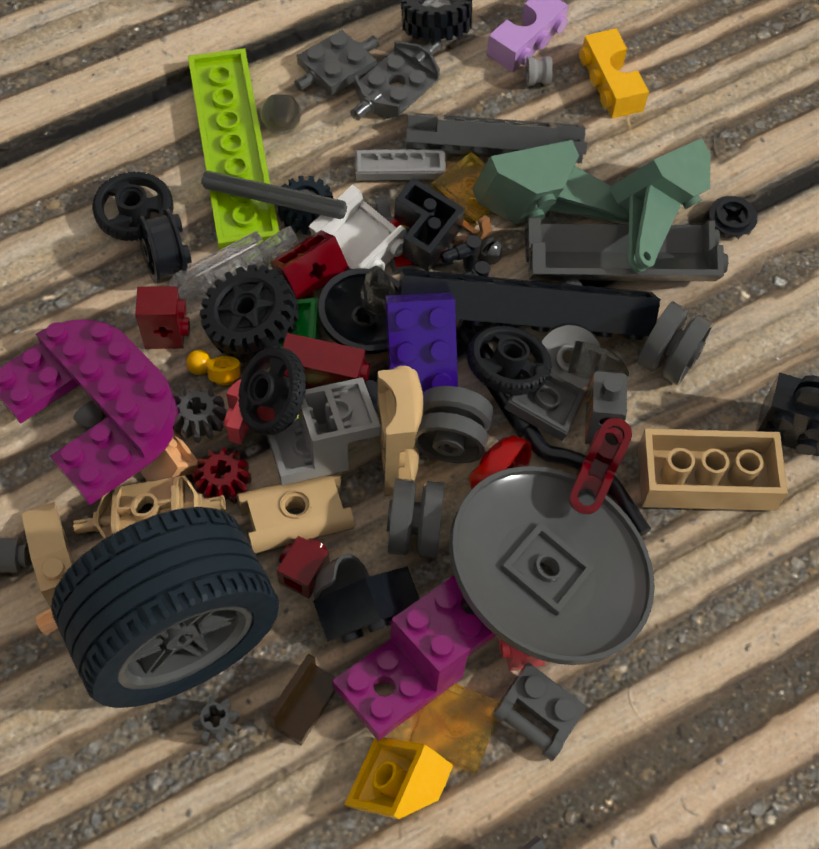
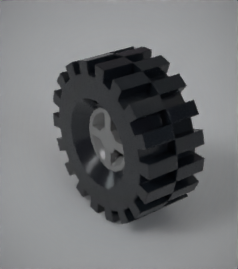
[401,0,472,42]

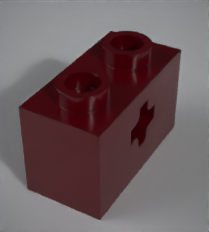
[270,230,349,300]
[135,286,190,349]

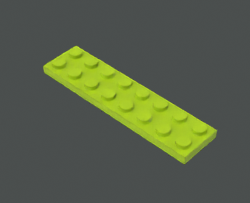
[188,48,281,251]

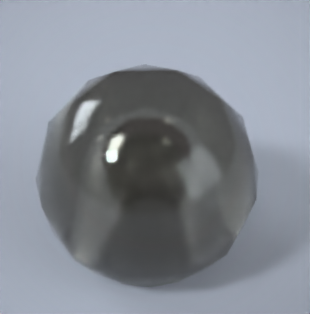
[260,94,302,135]

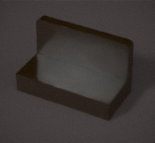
[268,654,336,746]

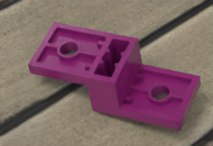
[332,575,496,741]

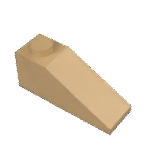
[21,502,74,607]

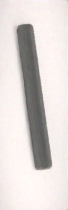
[201,171,347,219]

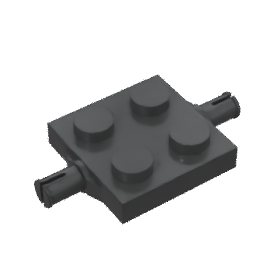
[294,30,379,95]

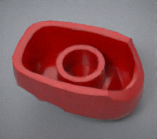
[468,435,531,490]

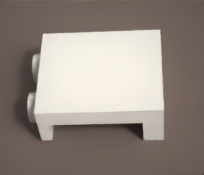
[309,184,407,272]

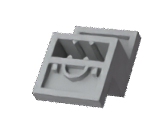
[267,377,381,485]

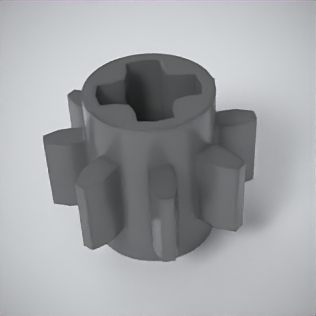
[192,696,240,746]

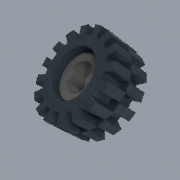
[278,175,333,235]

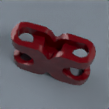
[569,418,632,515]

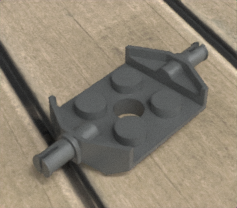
[350,39,443,121]

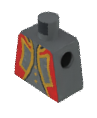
[585,371,627,446]

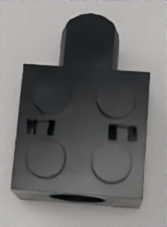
[756,372,819,456]

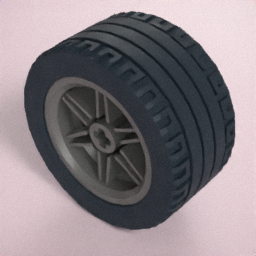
[51,507,279,708]

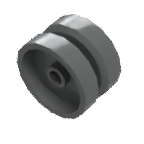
[637,301,713,386]
[415,386,493,464]
[387,478,445,559]

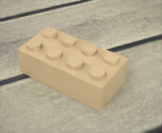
[638,429,788,511]

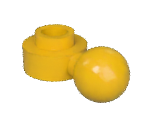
[186,349,241,386]

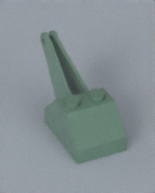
[609,138,711,273]
[472,140,629,225]

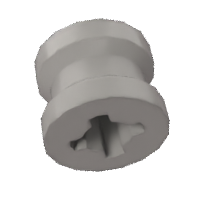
[525,56,552,86]

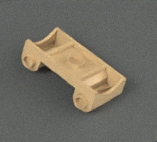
[377,366,423,496]

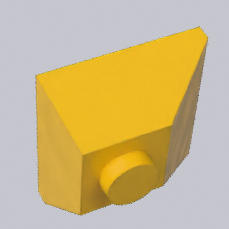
[344,737,453,819]

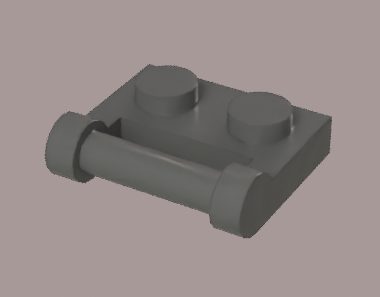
[491,662,587,761]

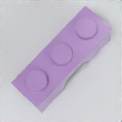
[487,0,569,73]

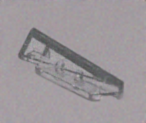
[168,226,299,315]

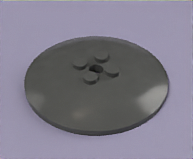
[449,466,655,665]

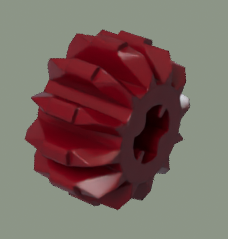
[192,447,252,504]

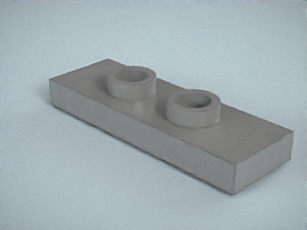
[355,149,446,180]

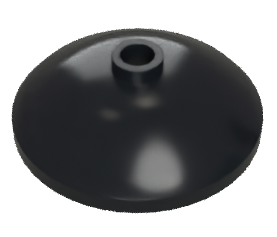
[318,268,399,354]

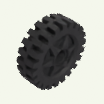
[200,265,299,361]

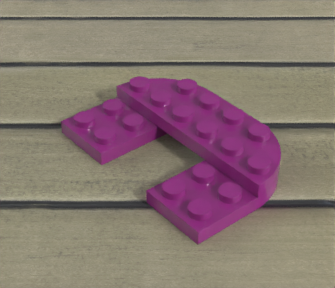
[0,319,178,505]

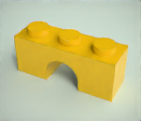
[579,28,649,119]

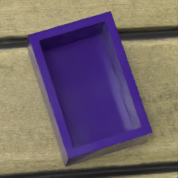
[385,292,458,393]

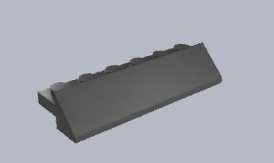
[406,112,587,163]

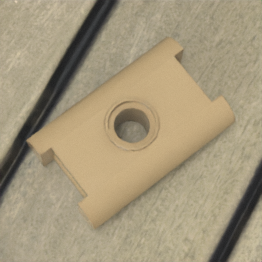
[237,473,354,554]

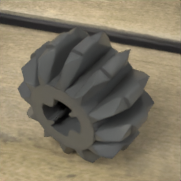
[173,384,227,444]

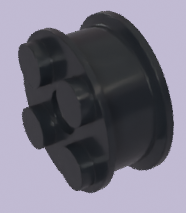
[137,209,192,284]

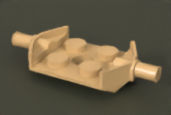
[73,475,226,539]

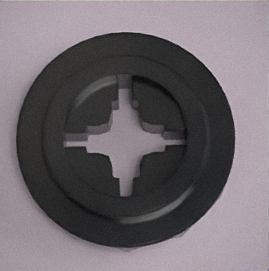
[708,196,758,239]

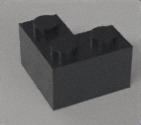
[394,177,465,271]
[313,566,420,643]

